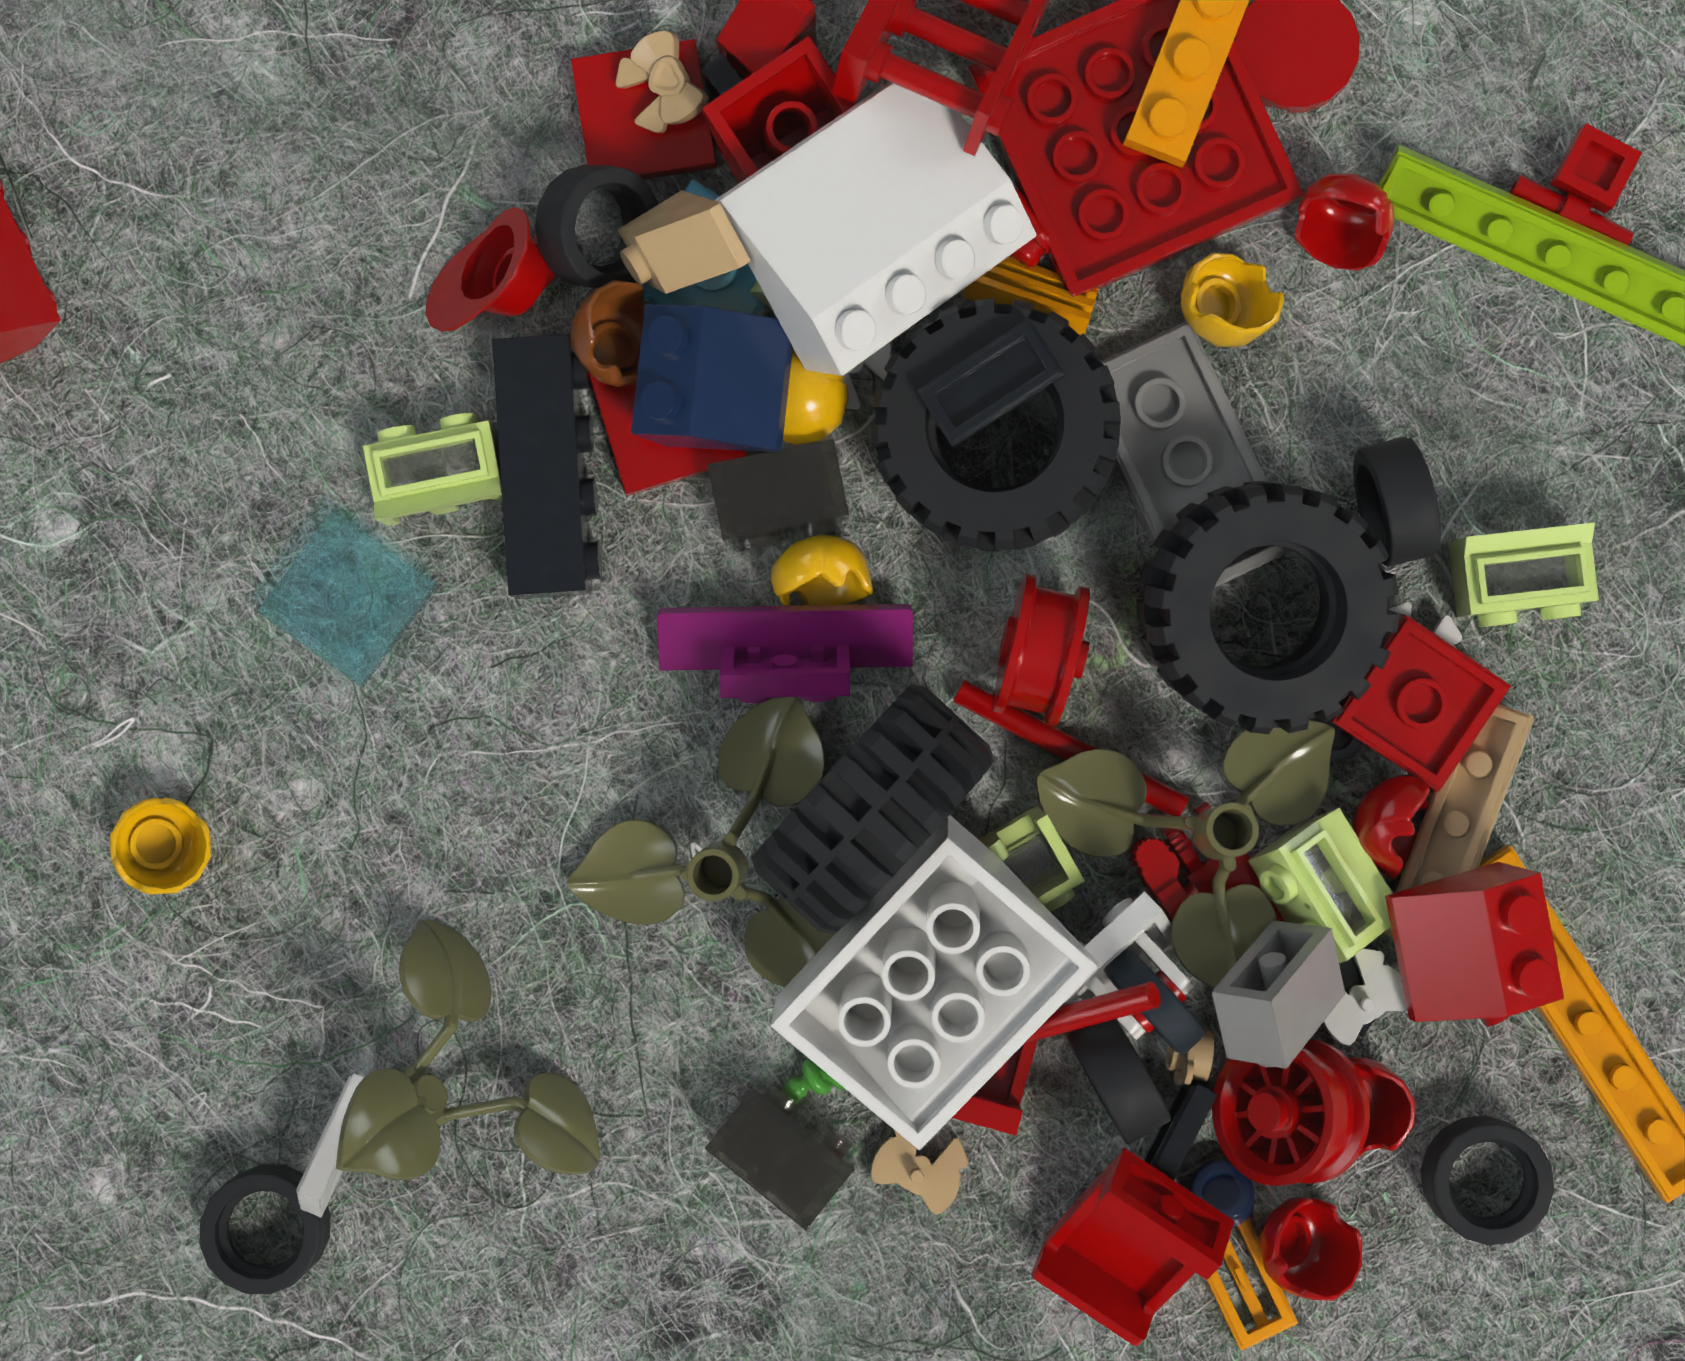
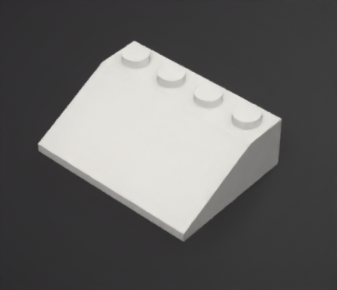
[714,64,1037,376]
[770,815,1099,1150]

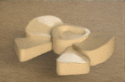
[616,31,708,133]
[870,1129,969,1215]

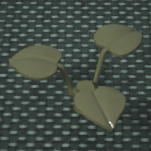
[567,697,835,987]
[1036,720,1335,989]
[336,919,600,1180]

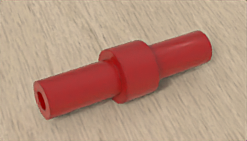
[1509,175,1634,245]

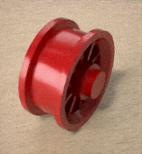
[992,573,1090,727]
[1212,1039,1370,1186]

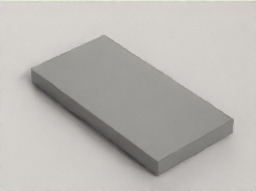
[1102,321,1292,587]

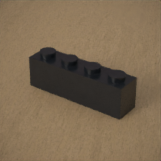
[492,334,602,599]

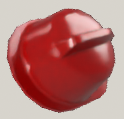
[426,207,556,332]

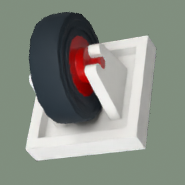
[1065,891,1206,1055]

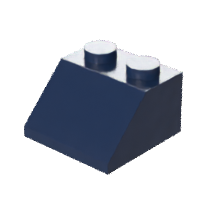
[631,304,793,452]

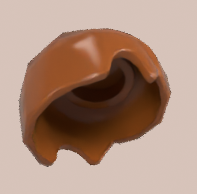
[570,280,647,387]

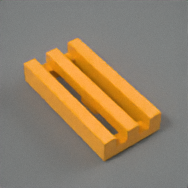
[962,256,1099,335]
[1206,1218,1298,1351]

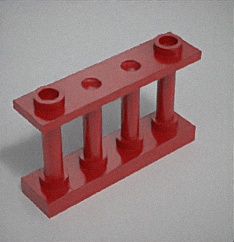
[832,0,1050,156]

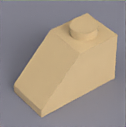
[618,190,751,294]

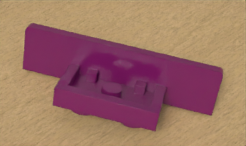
[657,604,913,703]

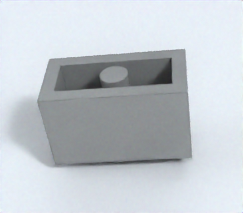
[1212,920,1345,1069]

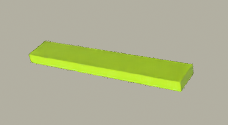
[1378,144,1685,347]

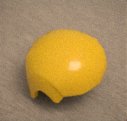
[1180,253,1285,348]
[783,348,849,445]
[771,534,874,606]
[109,797,211,895]

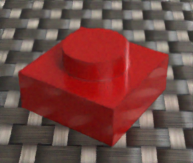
[1549,123,1642,214]

